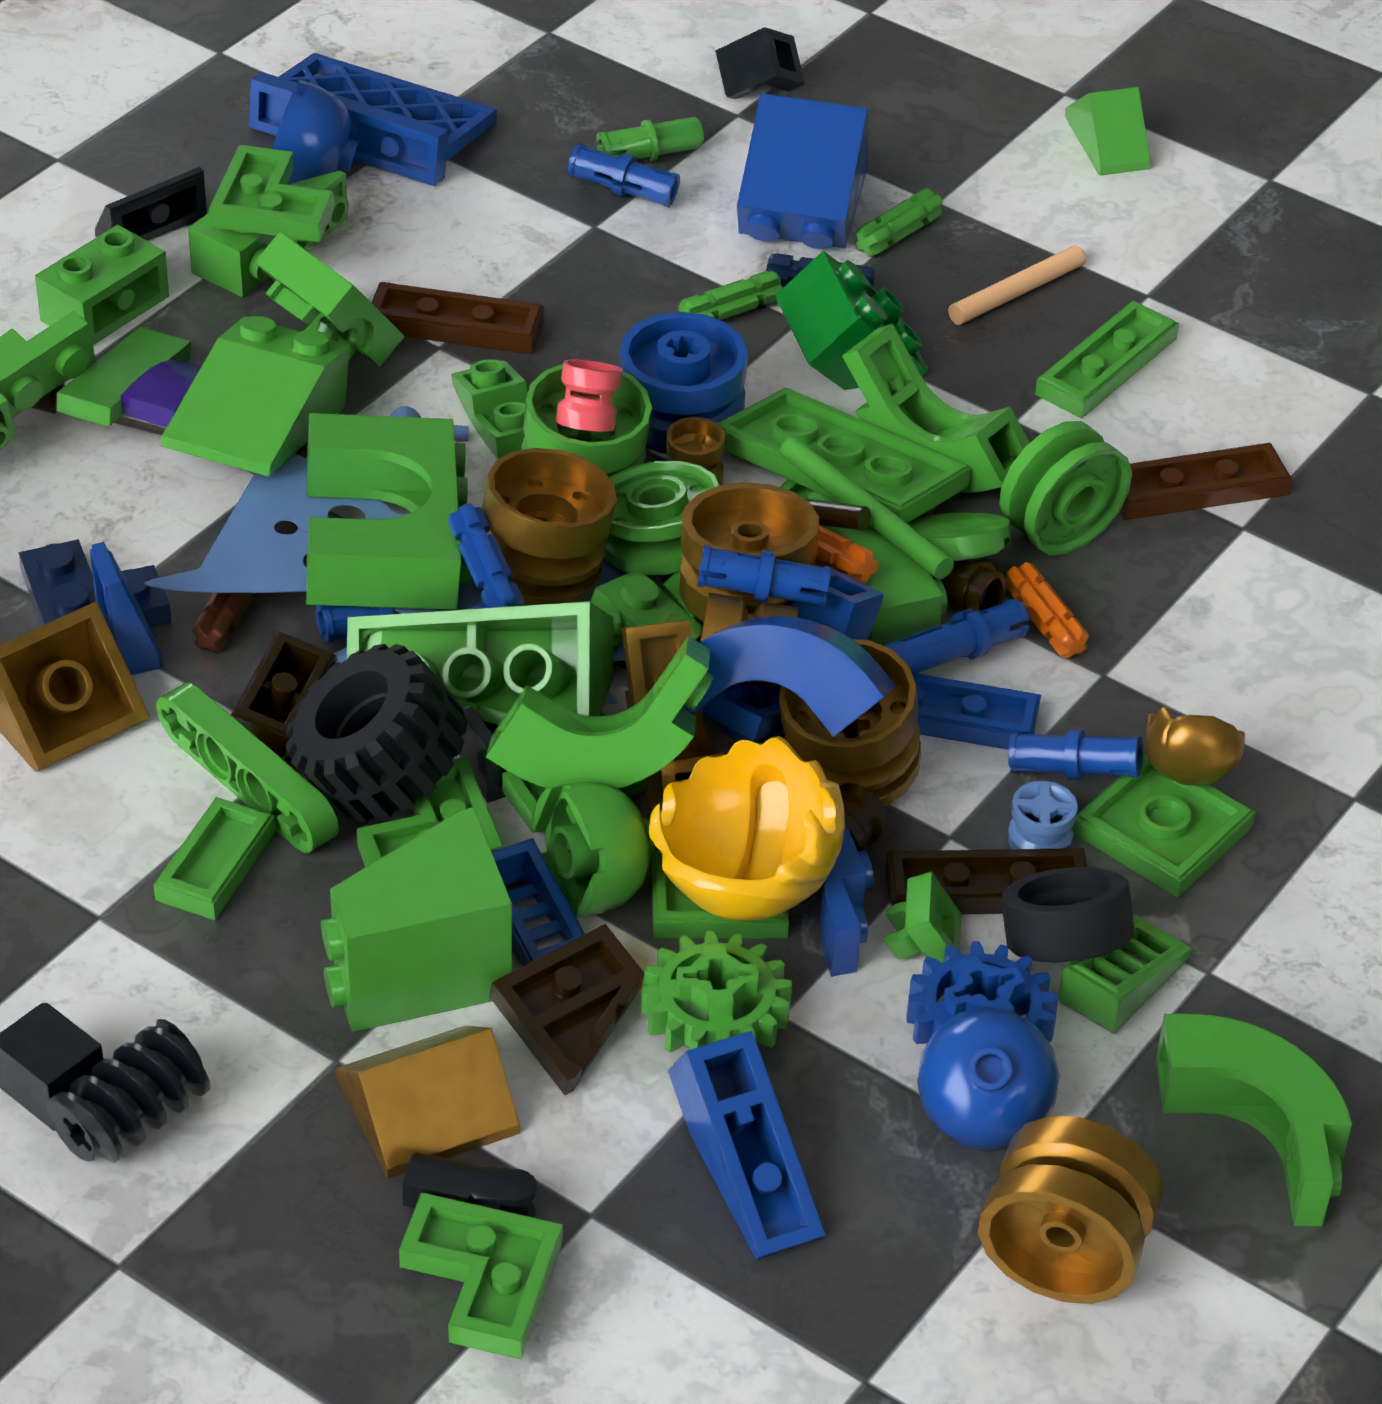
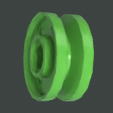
[999,421,1132,556]
[605,461,720,575]

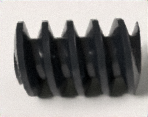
[47,1019,210,1163]

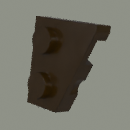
[489,924,644,1095]

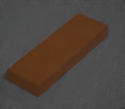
[371,282,544,355]
[1119,443,1293,520]

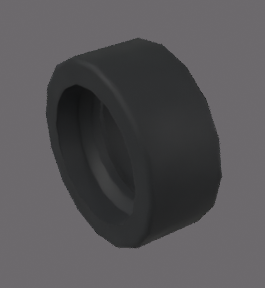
[1001,867,1134,963]

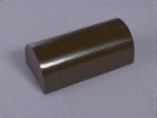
[231,631,336,758]

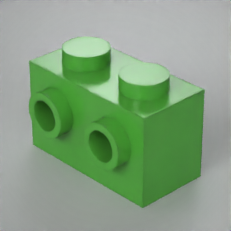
[35,224,169,345]

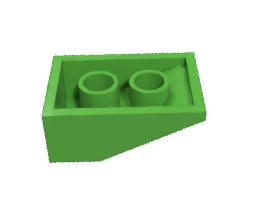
[161,316,350,477]

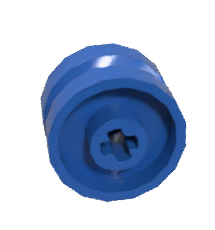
[619,312,748,454]

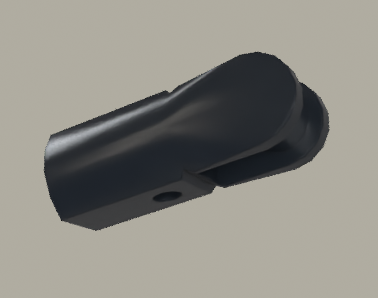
[403,1152,537,1218]

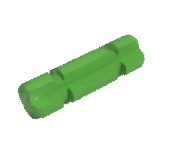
[855,188,943,257]
[678,271,783,320]

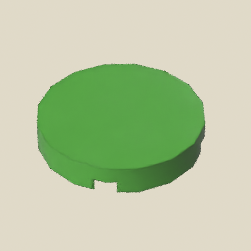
[907,512,1011,561]

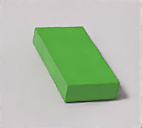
[154,797,276,920]

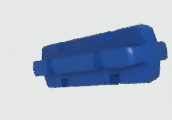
[448,504,523,608]

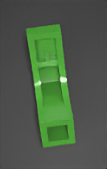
[842,324,1030,493]
[486,636,713,789]
[1156,1014,1352,1226]

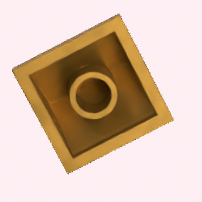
[0,601,151,772]
[335,1025,520,1179]

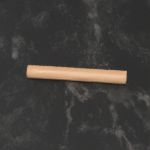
[948,245,1086,325]

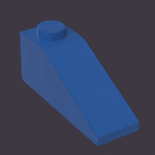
[668,1031,826,1260]

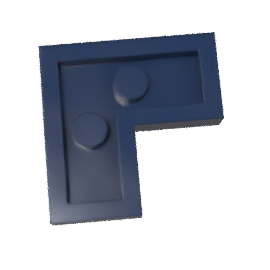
[18,539,171,627]

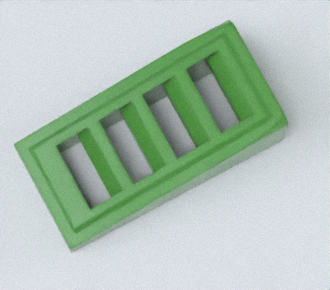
[1058,915,1192,1034]

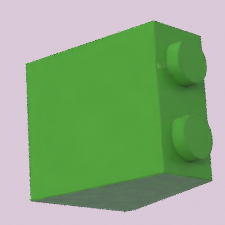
[321,807,512,1032]

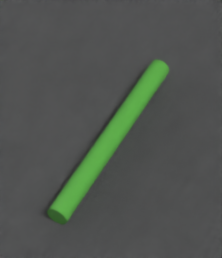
[780,436,954,579]

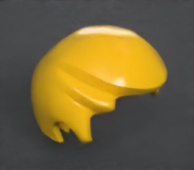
[649,736,845,921]

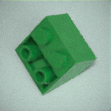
[775,251,929,390]

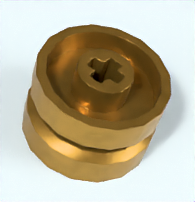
[679,482,819,621]
[978,1116,1164,1304]

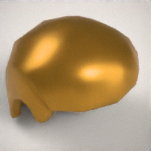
[1145,707,1245,785]

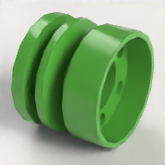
[521,364,652,478]

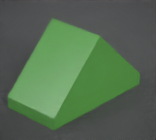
[1065,87,1150,176]

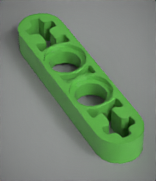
[156,683,339,854]

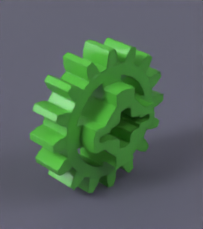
[641,931,792,1053]

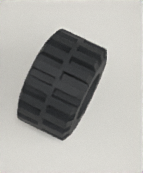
[286,644,467,822]

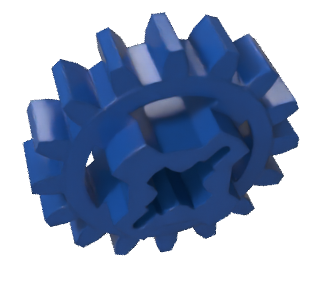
[906,941,1059,1044]

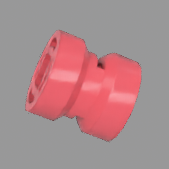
[556,359,623,432]

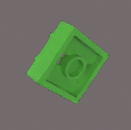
[254,232,405,367]

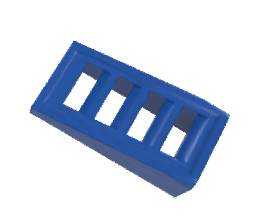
[90,542,163,675]
[492,838,585,966]

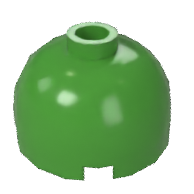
[533,782,656,918]

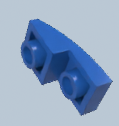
[820,826,874,977]

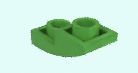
[451,359,527,459]

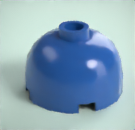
[272,79,359,184]
[917,1007,1060,1152]

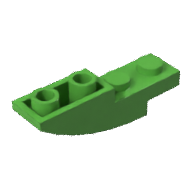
[0,310,96,451]

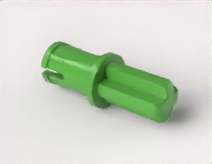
[596,117,704,162]

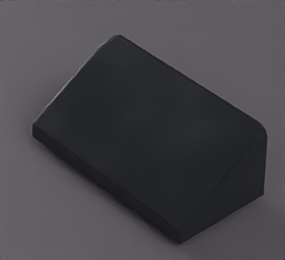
[95,167,207,241]

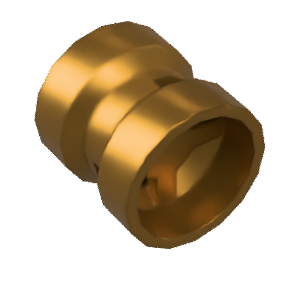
[666,417,725,485]

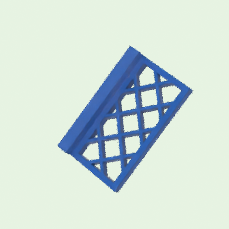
[249,53,497,186]

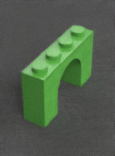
[306,413,471,610]

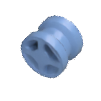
[1007,781,1078,849]

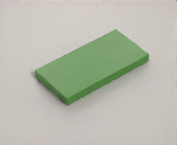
[717,387,972,523]

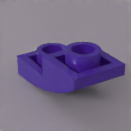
[121,359,201,427]

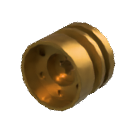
[482,448,617,606]
[779,639,922,807]

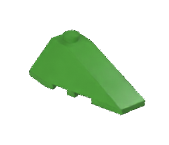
[347,602,614,725]

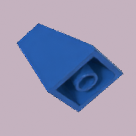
[737,93,868,249]

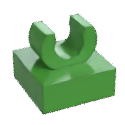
[884,871,962,963]

